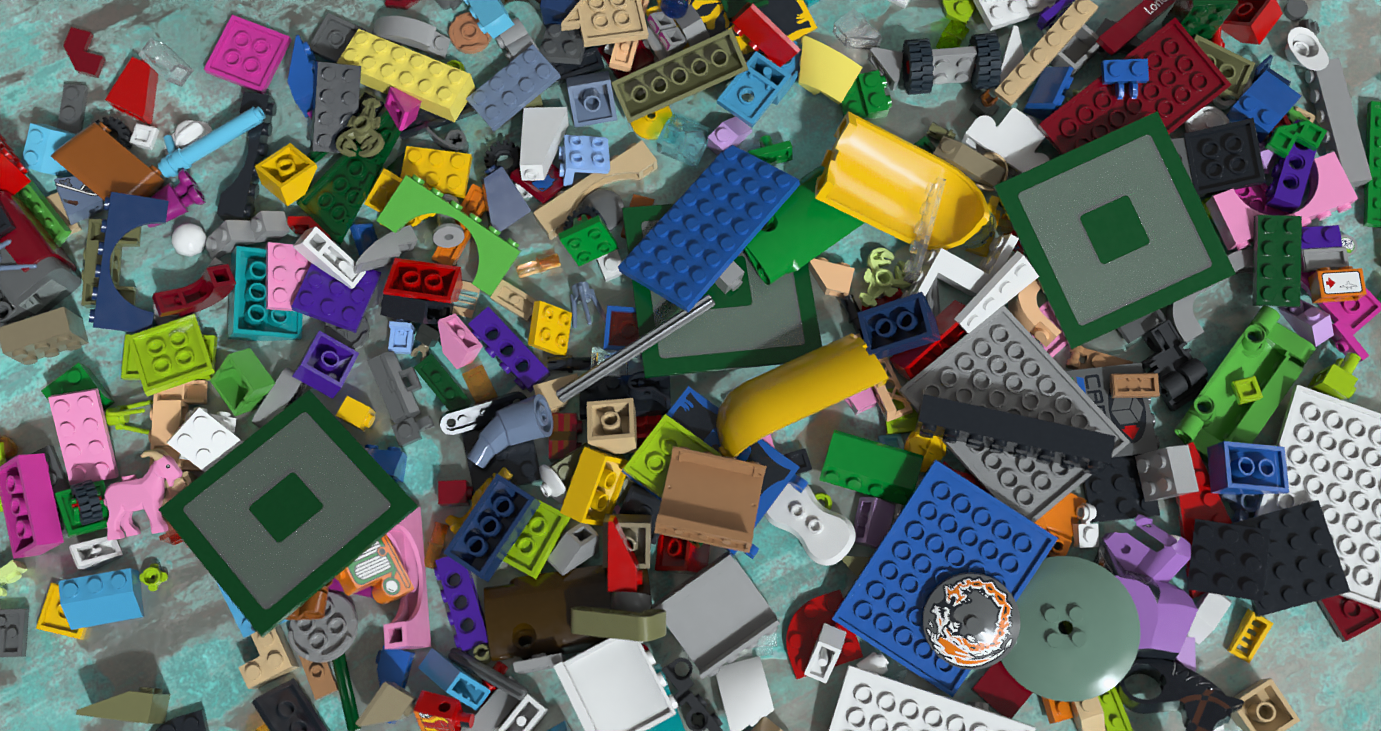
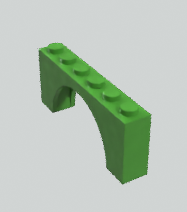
[376,174,521,296]

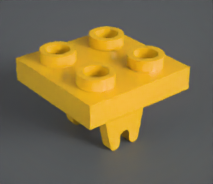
[528,301,572,357]

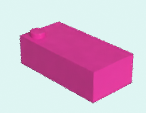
[0,453,64,559]

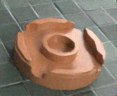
[449,12,492,54]

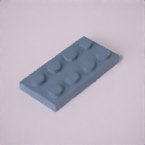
[466,44,561,132]

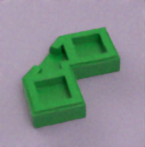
[1265,120,1327,158]

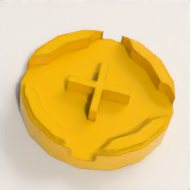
[904,430,946,473]

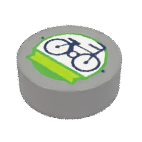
[1341,235,1357,257]

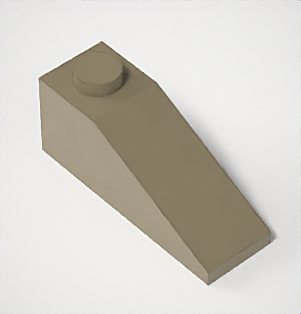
[933,136,1005,188]

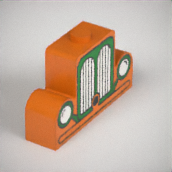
[335,535,415,605]

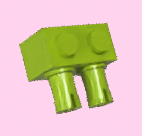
[1306,352,1361,400]

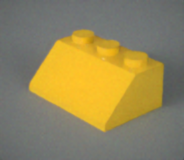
[560,447,629,526]

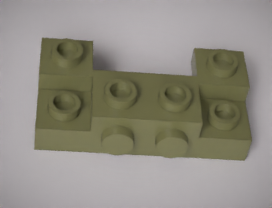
[81,219,141,308]

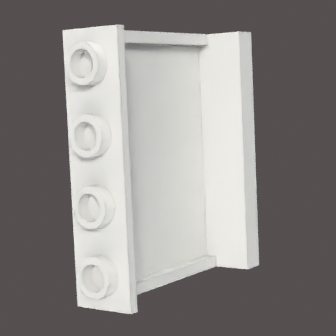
[554,638,678,731]

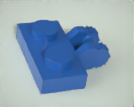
[1101,59,1149,99]

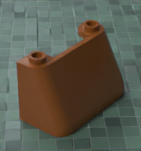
[51,122,165,201]

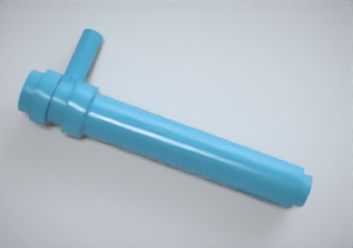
[158,107,266,178]

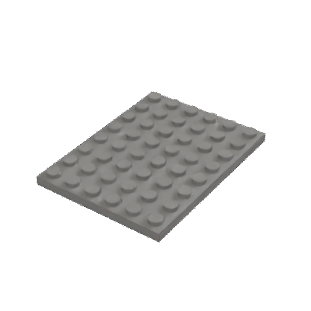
[899,305,1130,523]

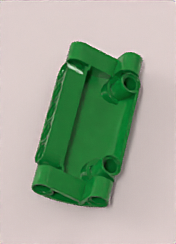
[744,166,865,285]

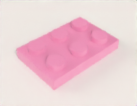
[266,242,311,311]

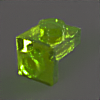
[936,19,970,49]

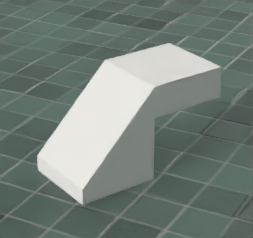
[1187,592,1232,645]

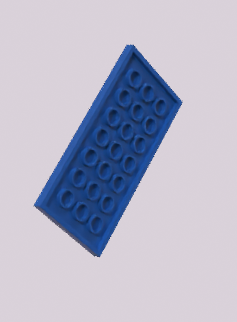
[618,145,800,312]

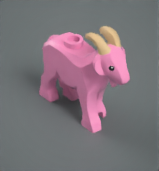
[102,448,183,541]

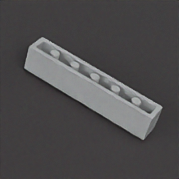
[1305,58,1372,188]

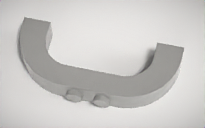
[1166,249,1253,343]

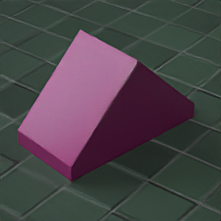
[385,87,422,131]

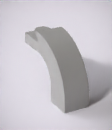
[372,16,451,60]

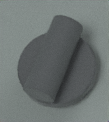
[1298,18,1320,37]

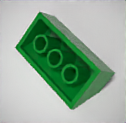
[819,430,924,505]

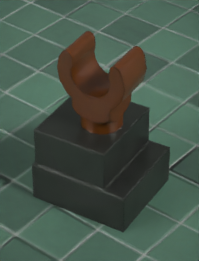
[969,89,1000,117]

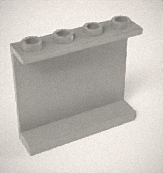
[652,550,780,679]

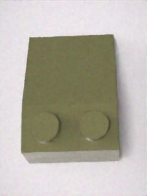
[1193,34,1255,101]
[76,687,170,724]

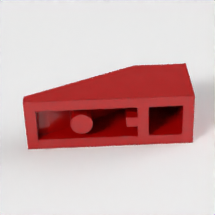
[608,516,643,592]

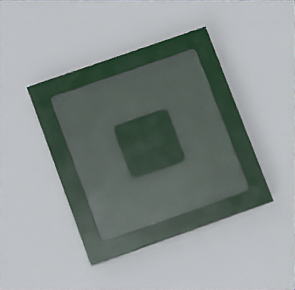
[993,111,1236,349]
[622,204,822,378]
[158,390,418,638]

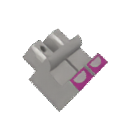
[643,10,688,62]

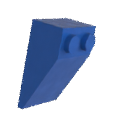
[1226,70,1301,144]
[1207,441,1289,495]

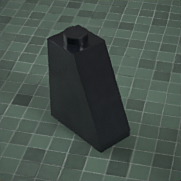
[380,294,454,324]

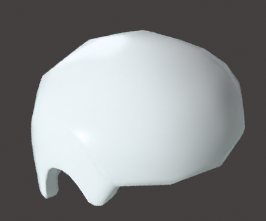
[171,223,207,257]

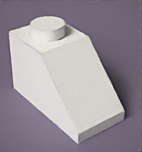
[804,623,846,683]

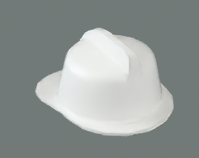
[1285,27,1329,71]
[165,120,212,155]

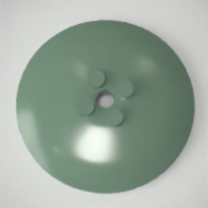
[1001,556,1140,702]

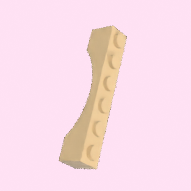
[533,140,658,240]

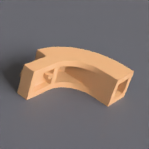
[1008,279,1062,347]

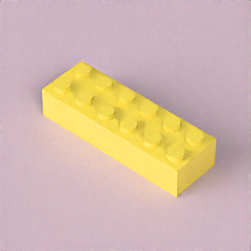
[337,29,475,122]

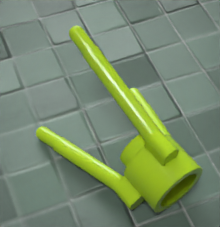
[105,400,153,435]

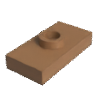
[1110,373,1160,398]
[299,656,338,700]

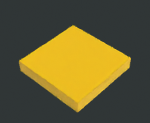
[36,583,87,640]

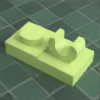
[0,560,28,597]

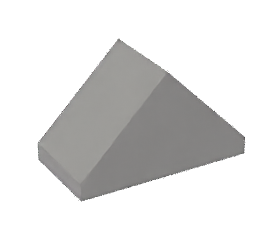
[673,4,710,47]
[868,47,904,91]

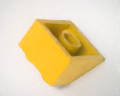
[254,143,317,206]

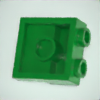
[840,70,892,121]

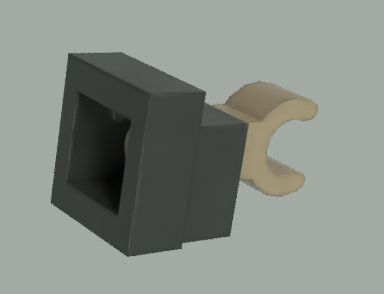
[411,323,441,362]

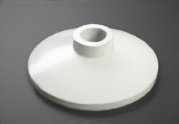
[539,464,567,504]

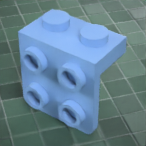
[558,135,610,186]

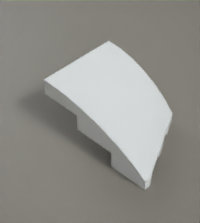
[715,656,774,731]

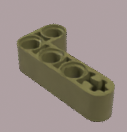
[571,606,666,642]

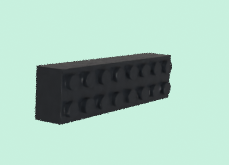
[914,394,1116,475]

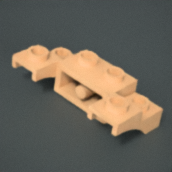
[148,380,208,472]

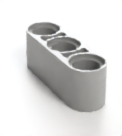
[252,368,307,428]

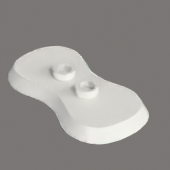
[765,484,856,566]

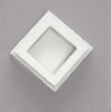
[130,123,159,150]

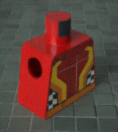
[413,690,475,731]

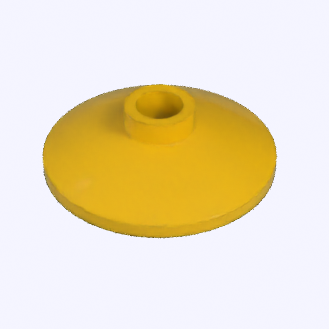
[631,106,673,140]

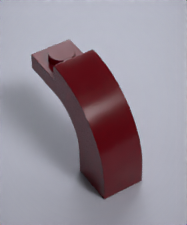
[152,264,236,317]

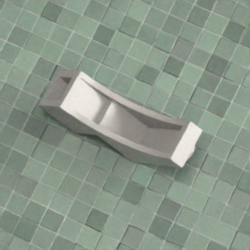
[206,211,290,259]

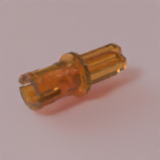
[516,253,561,278]
[424,522,449,569]

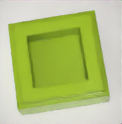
[1231,376,1263,405]

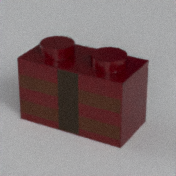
[548,413,583,463]

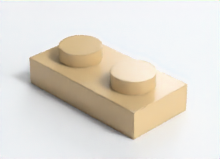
[490,279,537,322]

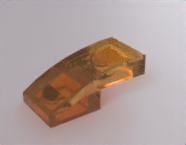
[462,365,498,403]

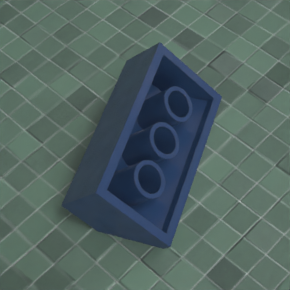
[443,474,541,582]

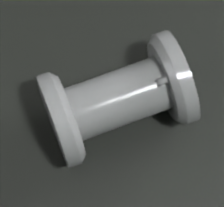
[433,194,465,248]

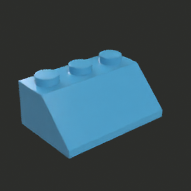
[58,568,144,630]

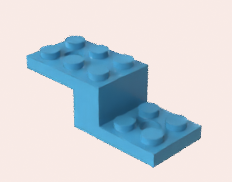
[717,41,802,128]

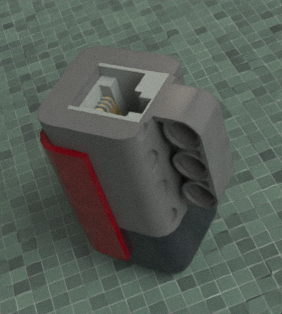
[0,190,82,325]

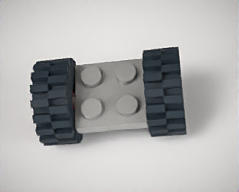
[902,33,1002,95]

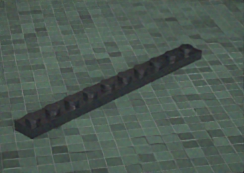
[400,46,605,140]

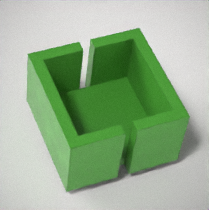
[210,348,276,416]

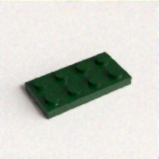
[1252,215,1302,307]

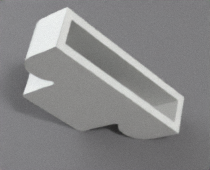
[961,108,1050,177]

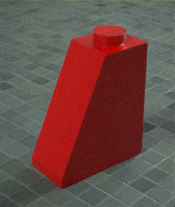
[105,57,158,126]

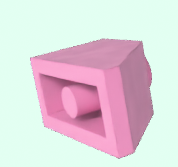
[438,314,483,369]

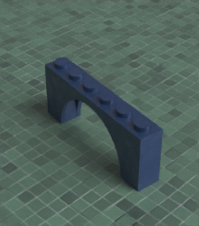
[89,192,169,333]

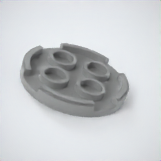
[288,592,358,663]

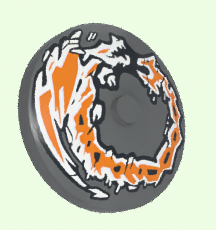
[922,572,1020,670]

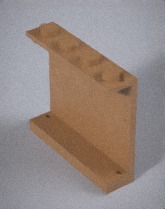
[654,446,766,553]

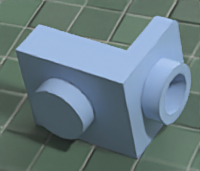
[388,319,415,355]

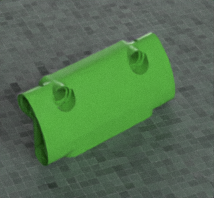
[1174,306,1316,464]

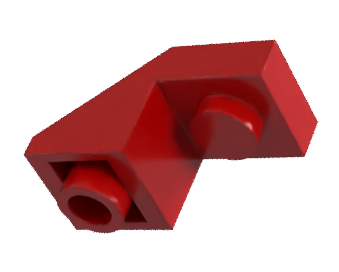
[287,216,336,244]

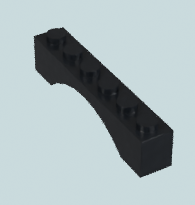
[217,92,277,221]

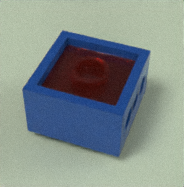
[603,305,642,359]

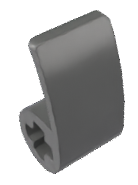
[426,126,469,153]

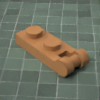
[1066,345,1133,370]

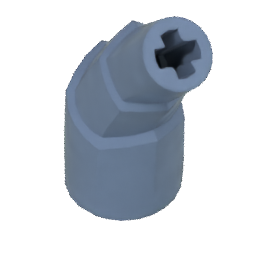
[467,394,553,469]

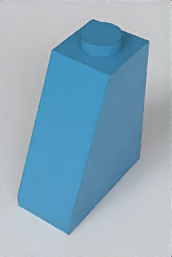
[418,648,491,711]

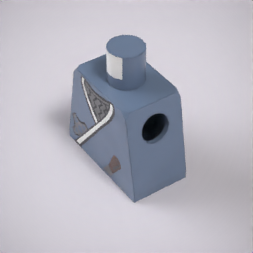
[54,176,104,225]

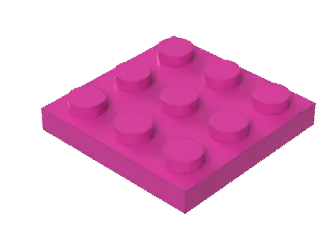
[204,15,292,94]

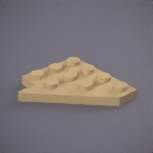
[561,0,649,47]

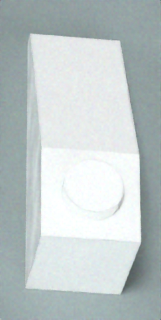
[993,25,1026,92]
[292,227,366,289]

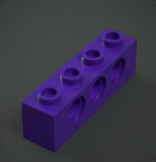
[1265,119,1317,214]
[468,306,550,393]
[434,556,489,652]

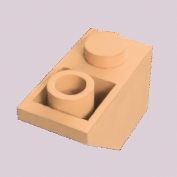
[809,257,855,299]

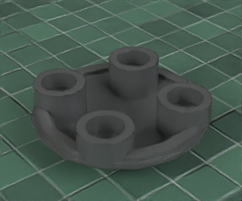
[582,189,624,232]

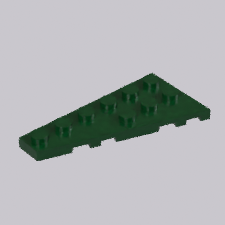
[296,111,402,245]

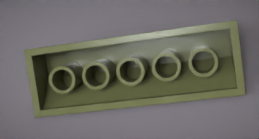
[611,29,749,123]

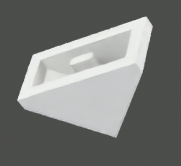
[69,536,123,571]

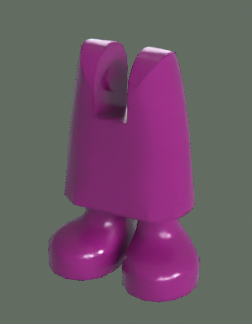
[147,168,206,228]

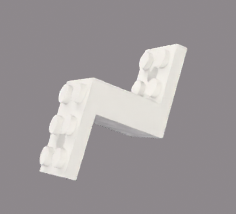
[900,234,1019,299]

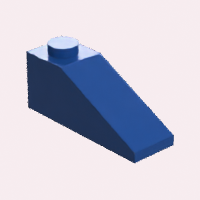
[375,646,415,724]

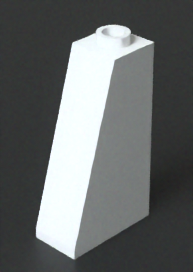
[520,107,569,181]

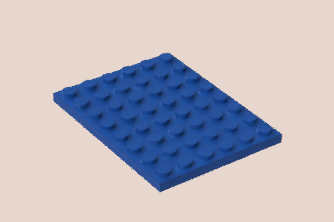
[832,460,1058,697]

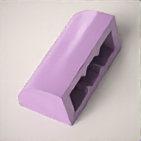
[853,497,895,549]

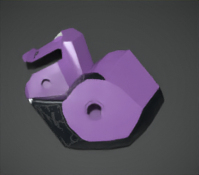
[1093,514,1198,662]

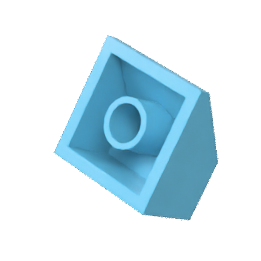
[21,123,76,177]

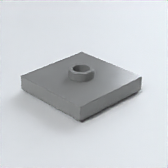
[513,653,566,674]

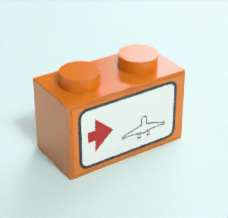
[1308,266,1367,303]

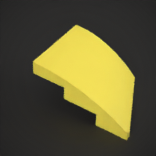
[798,36,863,104]

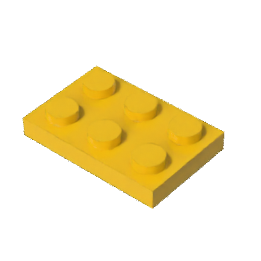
[400,146,472,198]

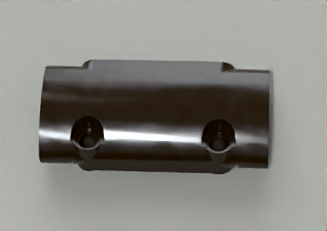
[484,565,652,661]

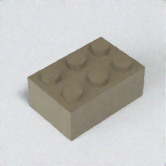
[0,307,89,365]

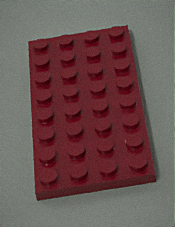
[1037,17,1231,155]

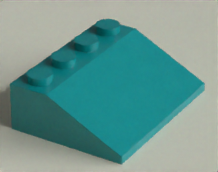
[228,246,303,341]

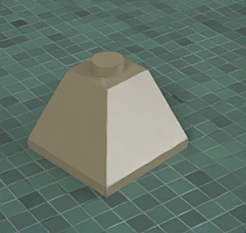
[355,681,418,727]

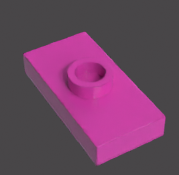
[1331,320,1369,362]

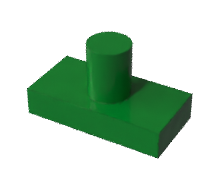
[748,135,793,165]

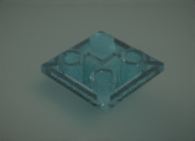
[656,113,714,168]

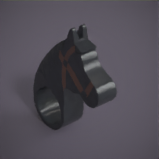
[1117,658,1244,731]

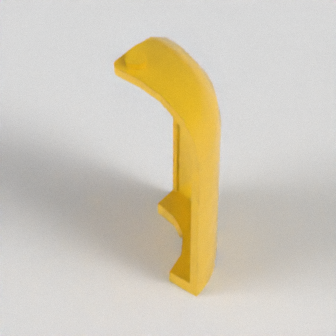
[815,111,990,251]
[716,333,889,458]

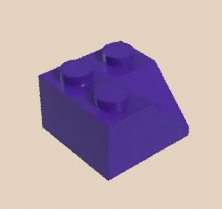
[292,331,359,399]

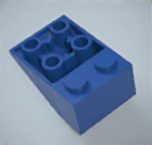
[287,35,317,118]

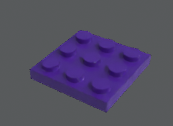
[291,263,381,333]

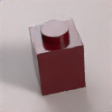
[438,480,474,507]

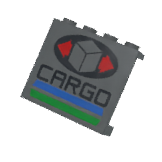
[1065,363,1160,458]

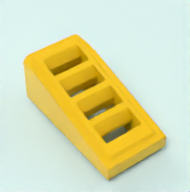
[1227,609,1274,663]

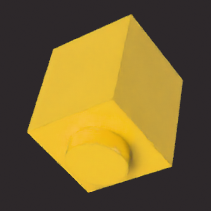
[335,396,376,432]

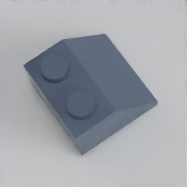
[566,71,617,128]

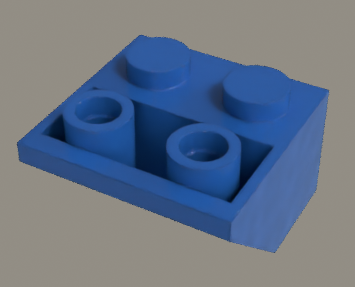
[1023,67,1074,121]

